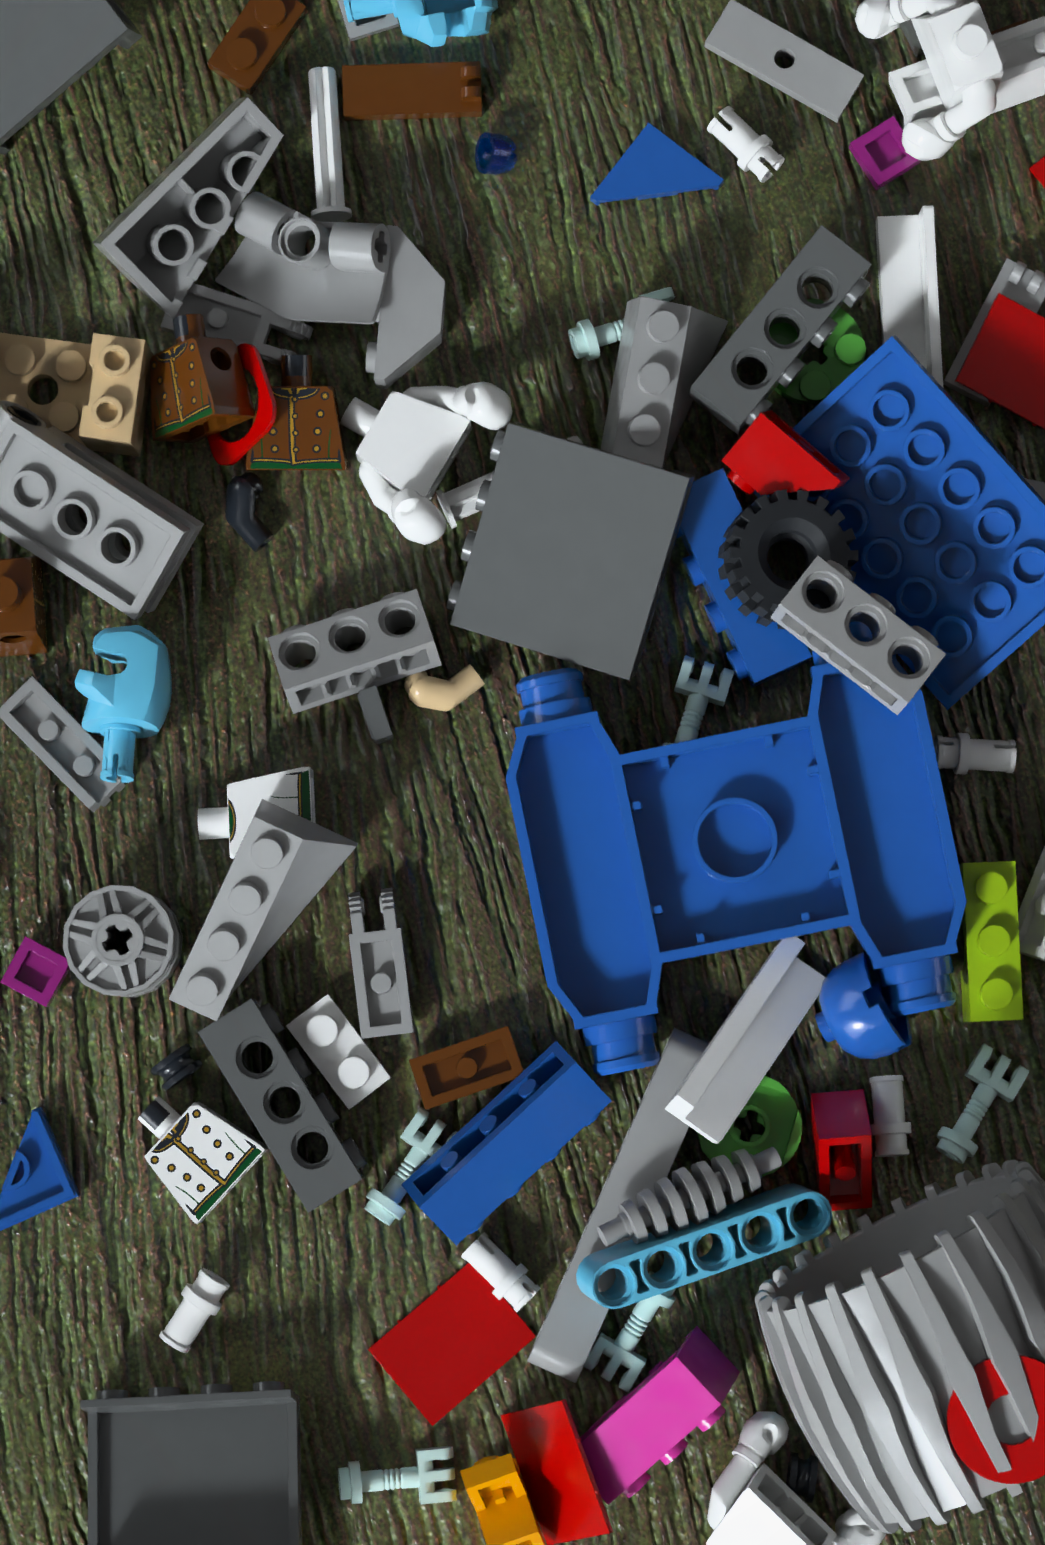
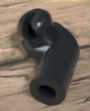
[225,472,274,552]

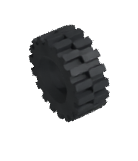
[718,489,859,629]

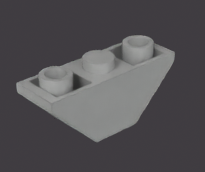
[365,225,446,389]

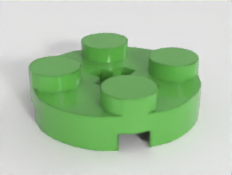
[764,298,866,405]
[696,1076,802,1177]

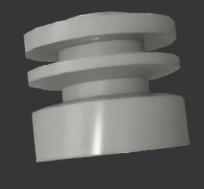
[63,885,183,997]

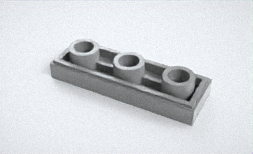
[704,0,864,123]

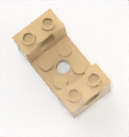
[0,333,153,457]

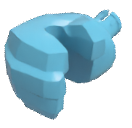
[343,0,498,47]
[74,625,172,783]

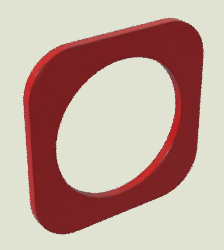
[207,343,277,466]

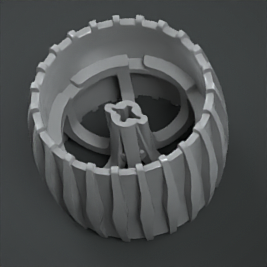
[755,1160,1045,1534]

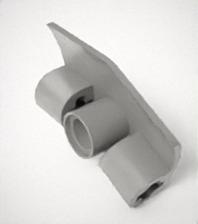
[215,192,391,324]

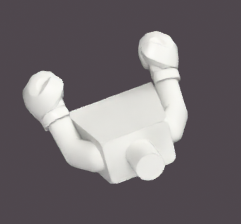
[855,0,1004,161]
[340,382,512,545]
[706,1411,886,1545]

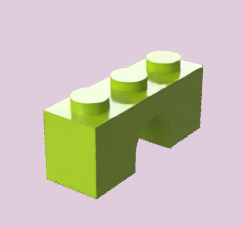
[959,861,1024,1023]

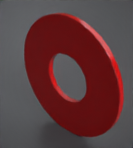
[946,1355,1045,1484]

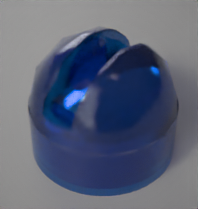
[475,132,518,175]

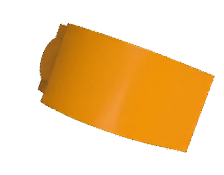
[460,1453,545,1545]

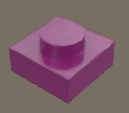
[849,116,921,190]
[0,936,70,1007]

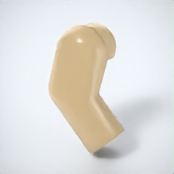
[404,664,485,711]

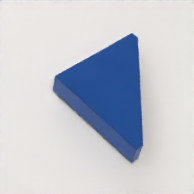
[590,122,724,205]
[0,1107,80,1231]

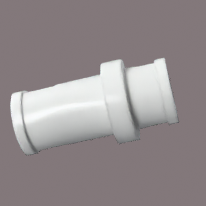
[707,106,785,183]
[934,733,1017,775]
[869,1075,911,1157]
[461,1232,541,1312]
[159,1268,230,1353]

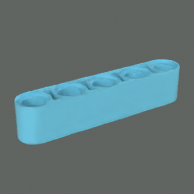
[576,1183,832,1309]

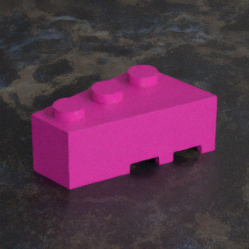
[580,1326,740,1505]

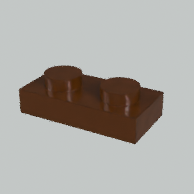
[207,0,308,95]
[409,1026,524,1110]

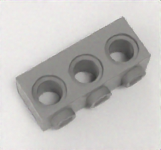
[770,555,946,715]
[268,589,442,714]

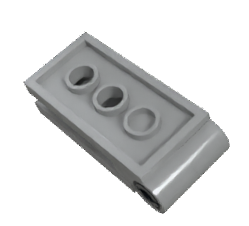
[0,400,204,620]

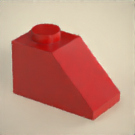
[721,410,850,495]
[811,1089,872,1211]

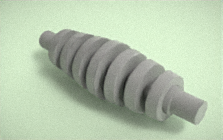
[597,1146,782,1246]

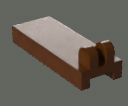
[342,61,482,121]

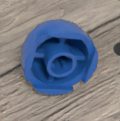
[815,952,912,1059]

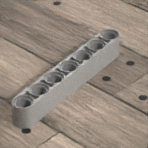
[527,1028,709,1383]

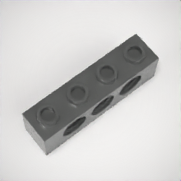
[689,225,871,435]
[198,998,367,1213]

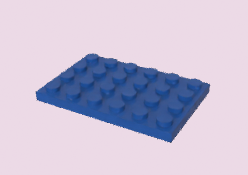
[753,335,1045,710]

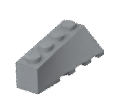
[92,97,284,319]
[601,296,728,468]
[169,799,358,1021]

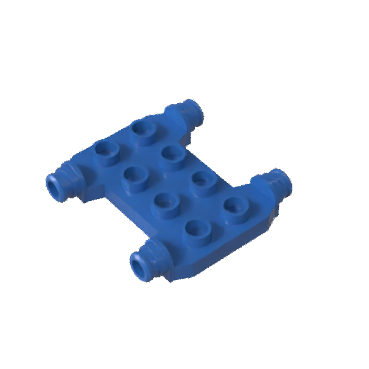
[506,622,967,1076]

